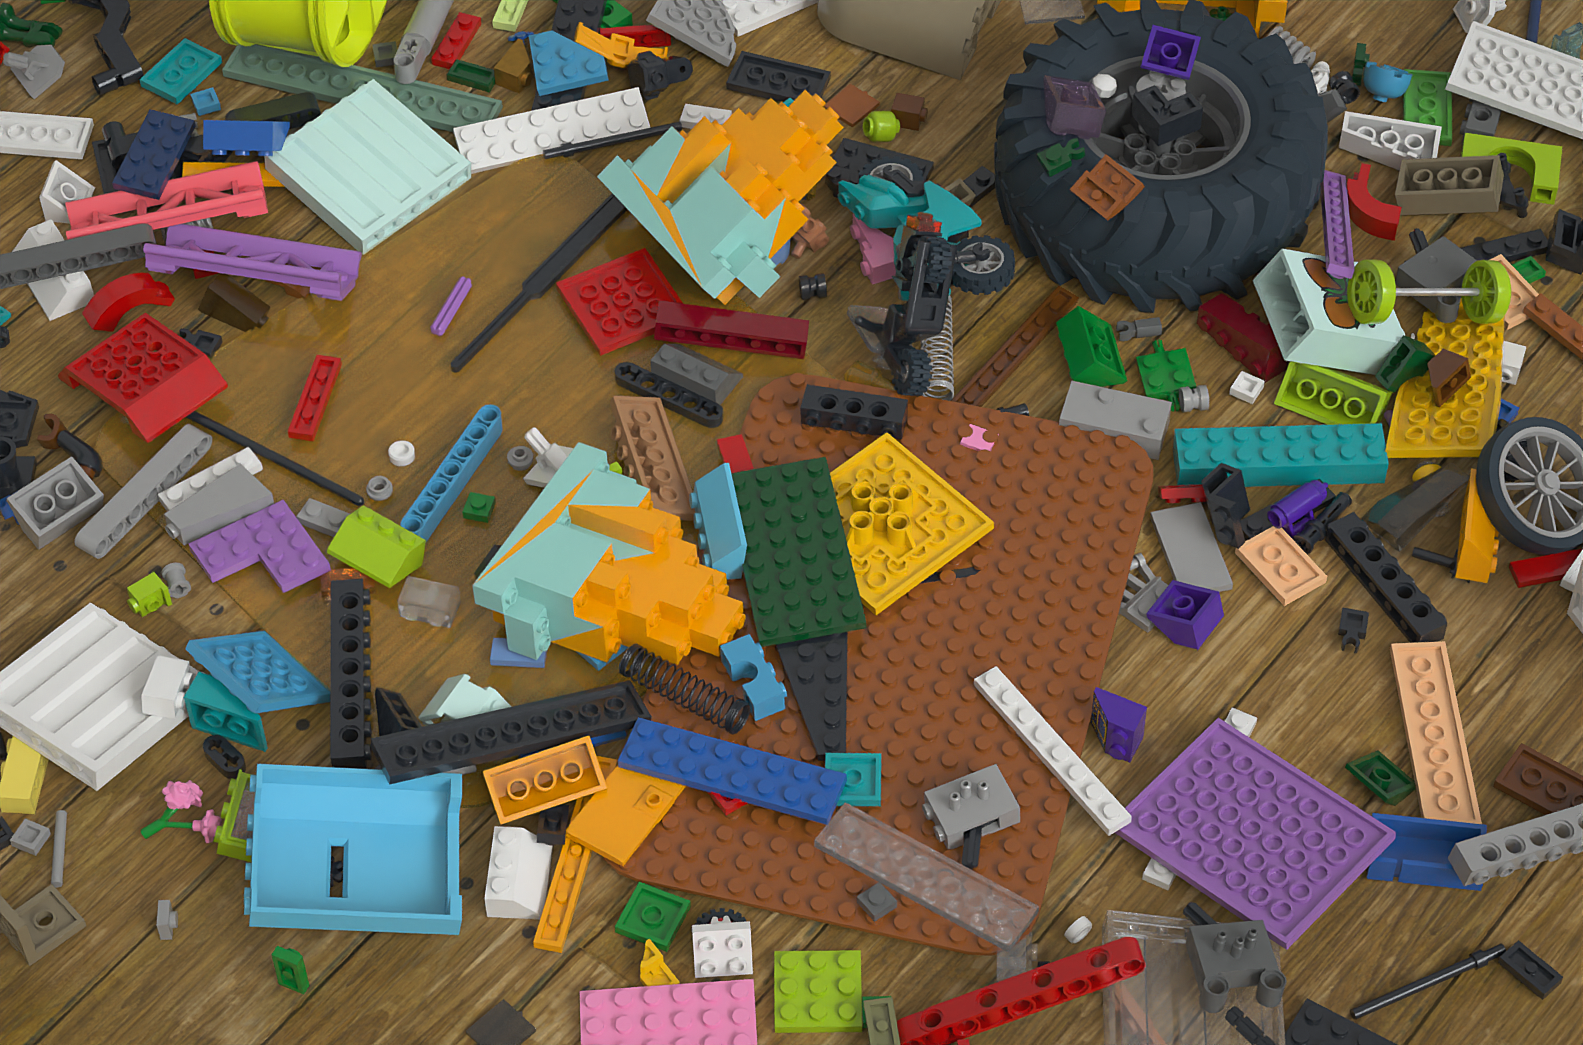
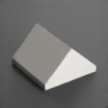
[39,160,95,224]

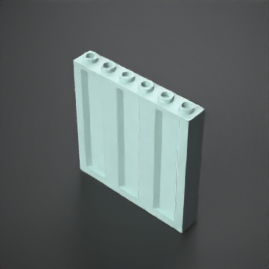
[264,79,471,255]

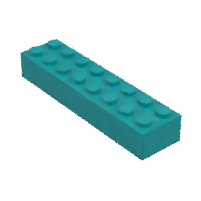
[1172,423,1389,487]

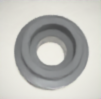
[507,446,533,471]
[366,476,393,501]

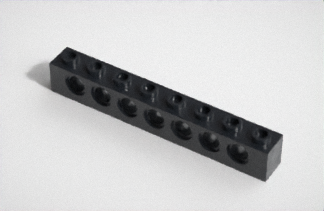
[330,578,372,769]

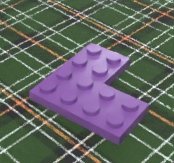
[189,500,331,593]

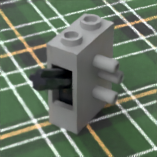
[922,764,1020,870]

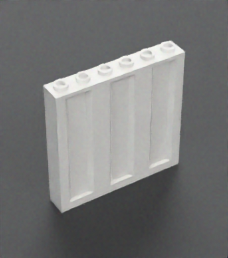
[0,603,204,791]

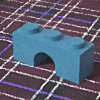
[720,634,787,721]

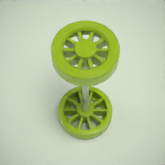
[1347,260,1511,324]

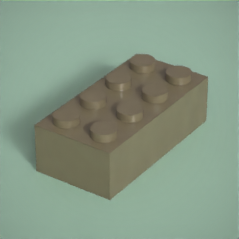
[1395,155,1504,215]

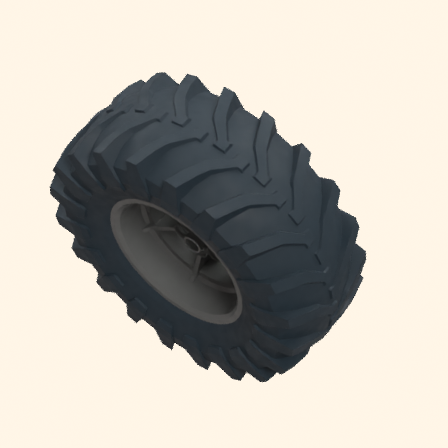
[994,0,1328,313]

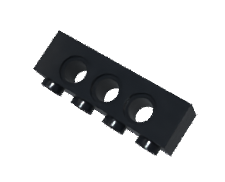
[800,384,908,439]

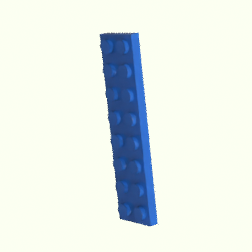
[618,717,847,825]

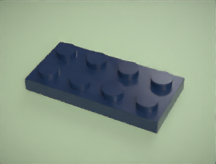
[112,110,196,200]

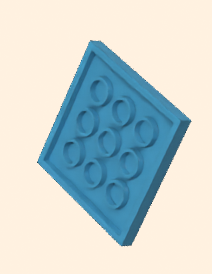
[185,631,331,713]

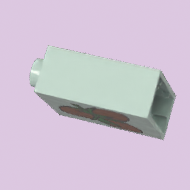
[1253,249,1405,375]

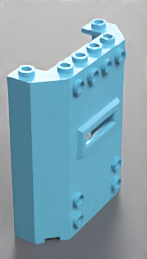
[244,764,462,935]

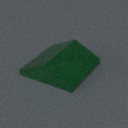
[1345,750,1416,806]

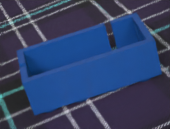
[1367,813,1487,891]

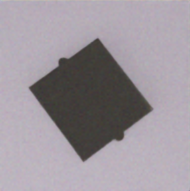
[466,999,536,1045]

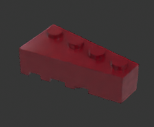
[1197,293,1288,384]

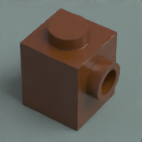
[891,93,928,131]

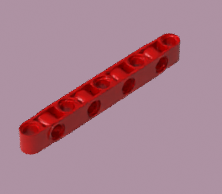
[896,937,1146,1045]

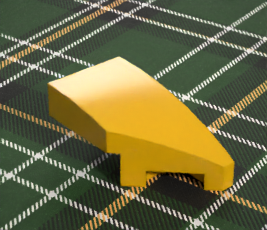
[640,939,680,987]

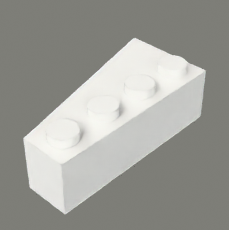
[1339,111,1442,170]

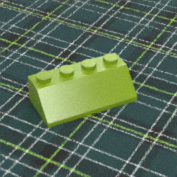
[1274,361,1393,425]

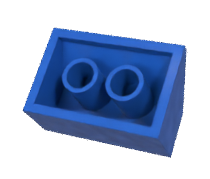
[203,120,290,156]

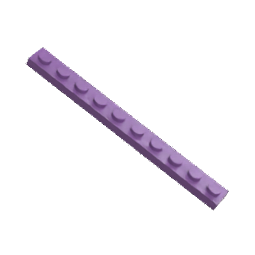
[1320,170,1354,279]

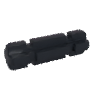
[1225,1006,1275,1045]

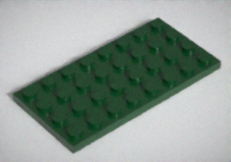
[731,457,867,647]

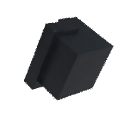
[1545,209,1583,275]

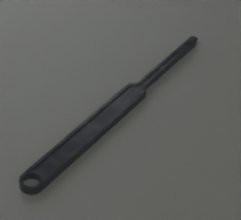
[451,193,628,373]

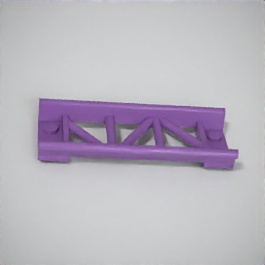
[143,224,362,301]

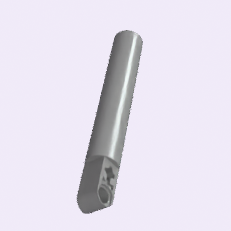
[394,0,454,84]

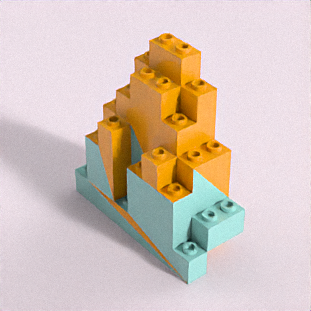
[597,90,844,305]
[473,442,746,665]

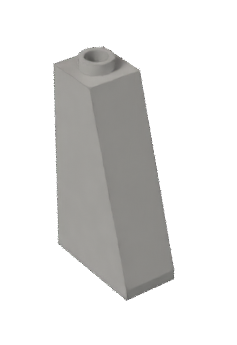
[164,463,274,545]

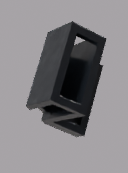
[1201,463,1250,549]

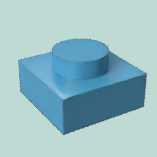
[190,88,221,116]

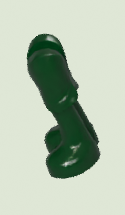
[0,3,63,48]

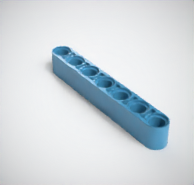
[400,404,503,542]

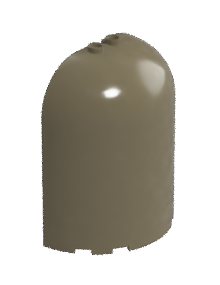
[817,0,1001,80]

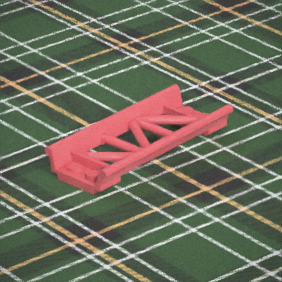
[65,161,268,240]

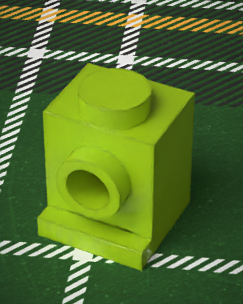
[127,572,172,617]

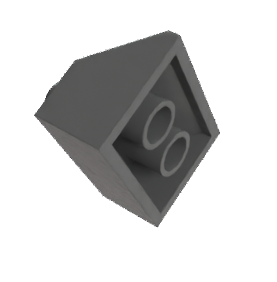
[651,344,743,405]

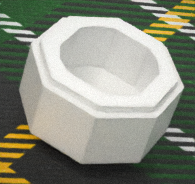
[1091,74,1117,98]

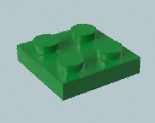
[615,882,691,952]

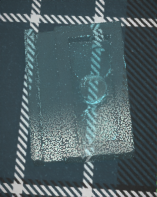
[1551,22,1583,59]

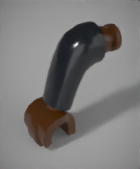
[37,413,103,480]

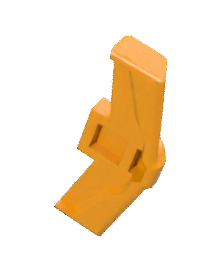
[574,22,668,68]

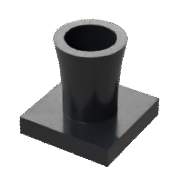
[0,436,37,500]

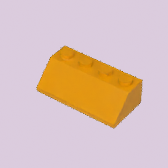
[1455,468,1499,583]
[482,736,607,825]

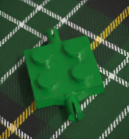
[1136,339,1196,412]

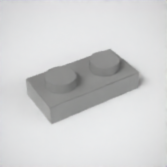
[296,498,350,537]

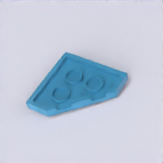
[529,30,609,96]

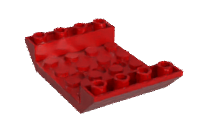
[58,312,228,443]

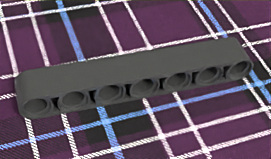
[0,224,157,289]

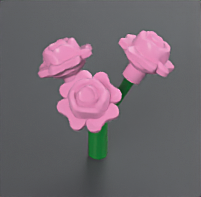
[140,780,222,843]

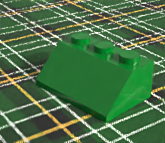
[1056,306,1127,387]

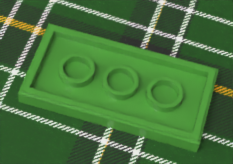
[1403,69,1452,146]

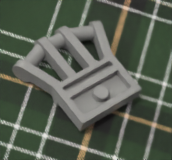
[1119,553,1168,633]

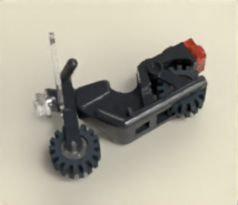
[846,212,958,396]

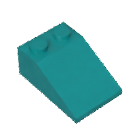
[184,672,268,752]

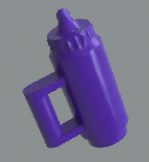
[1267,480,1328,538]

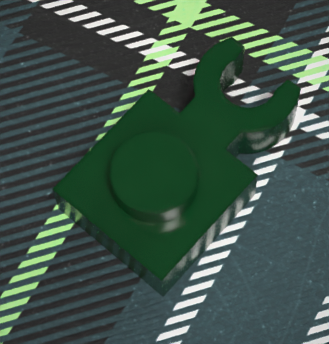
[1352,43,1370,86]
[1037,138,1085,177]

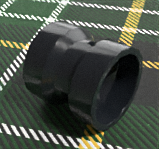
[1329,71,1360,105]
[799,273,827,300]

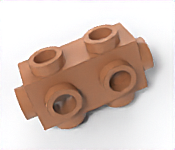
[791,203,829,259]

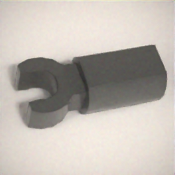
[1116,317,1162,341]

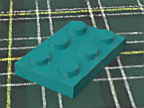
[140,38,222,105]

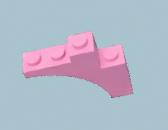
[850,214,896,285]

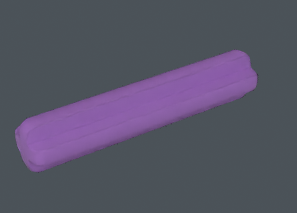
[430,276,472,336]

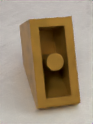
[494,38,533,94]

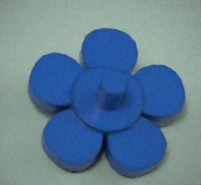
[507,31,534,44]

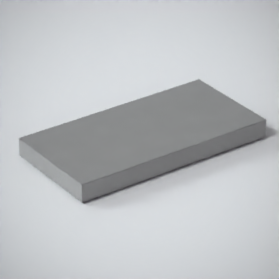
[1150,502,1233,592]

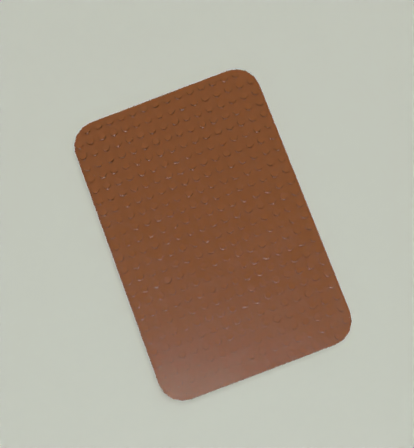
[603,373,1153,956]

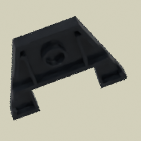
[0,390,39,448]

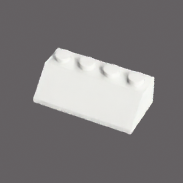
[12,219,94,321]

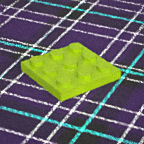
[774,950,862,1033]

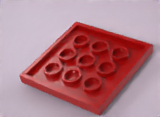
[556,248,683,356]

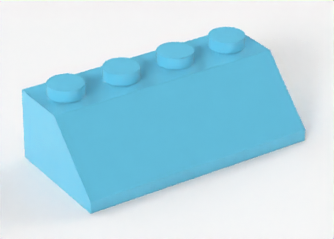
[689,463,747,579]

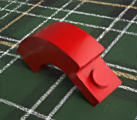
[1347,163,1402,241]
[82,272,175,332]

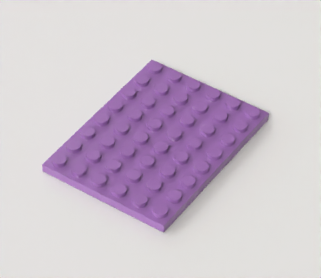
[1114,718,1396,950]

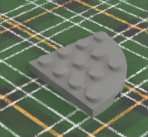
[646,0,736,67]

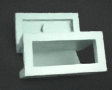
[418,674,511,726]

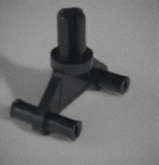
[1498,153,1529,218]

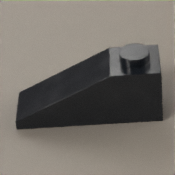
[375,687,422,736]

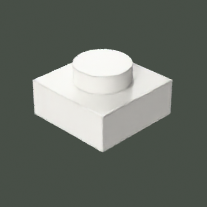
[1230,371,1265,404]

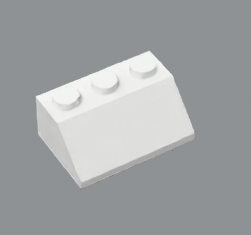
[485,826,553,920]

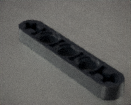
[615,362,723,428]

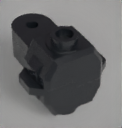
[628,51,693,100]

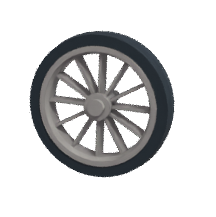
[1476,417,1583,555]

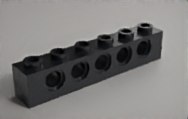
[1325,512,1448,643]

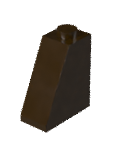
[198,273,271,335]

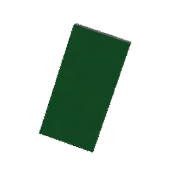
[446,59,495,93]

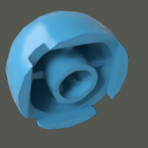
[1363,61,1413,102]

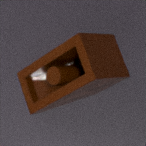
[1427,349,1471,407]

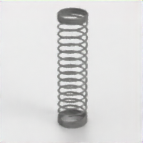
[920,296,954,401]

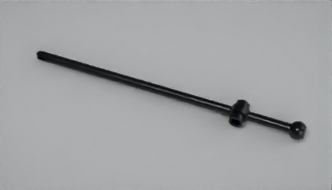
[113,378,364,506]

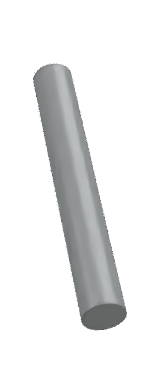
[51,810,67,888]

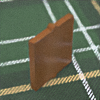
[823,84,880,128]

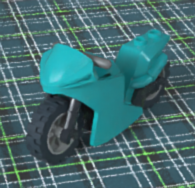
[838,156,1015,301]

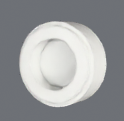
[388,441,415,466]
[1064,916,1092,944]

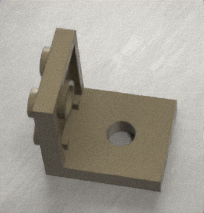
[0,884,86,966]

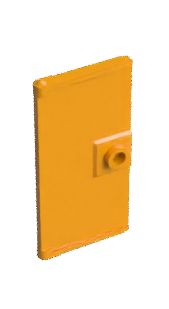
[566,765,686,866]

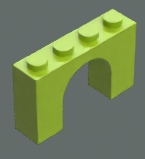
[1461,133,1562,205]

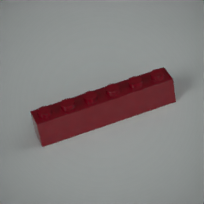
[654,300,809,359]

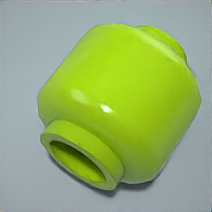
[863,111,900,142]

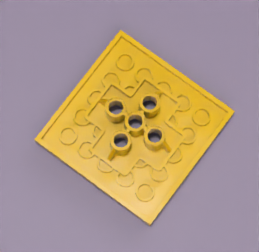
[830,433,994,615]

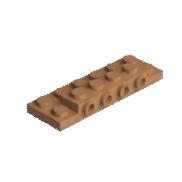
[610,396,696,521]

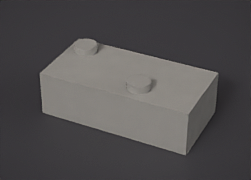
[1059,381,1172,460]

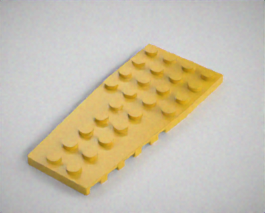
[1385,298,1505,458]

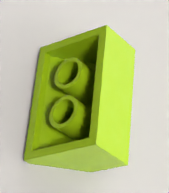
[327,505,426,588]

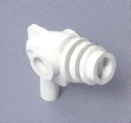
[1311,61,1330,94]

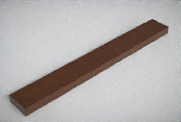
[951,285,1079,407]

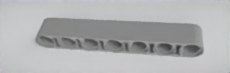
[75,424,212,559]

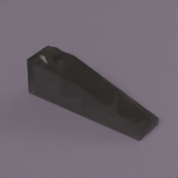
[1361,462,1469,552]

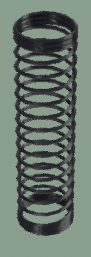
[619,644,750,735]

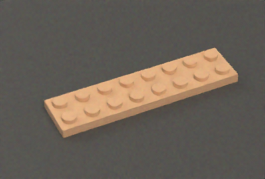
[1390,641,1482,824]

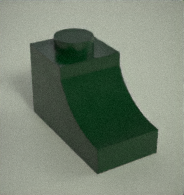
[1375,335,1436,393]

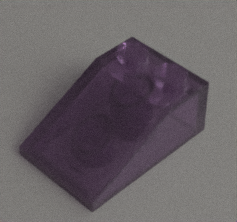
[1044,75,1106,139]

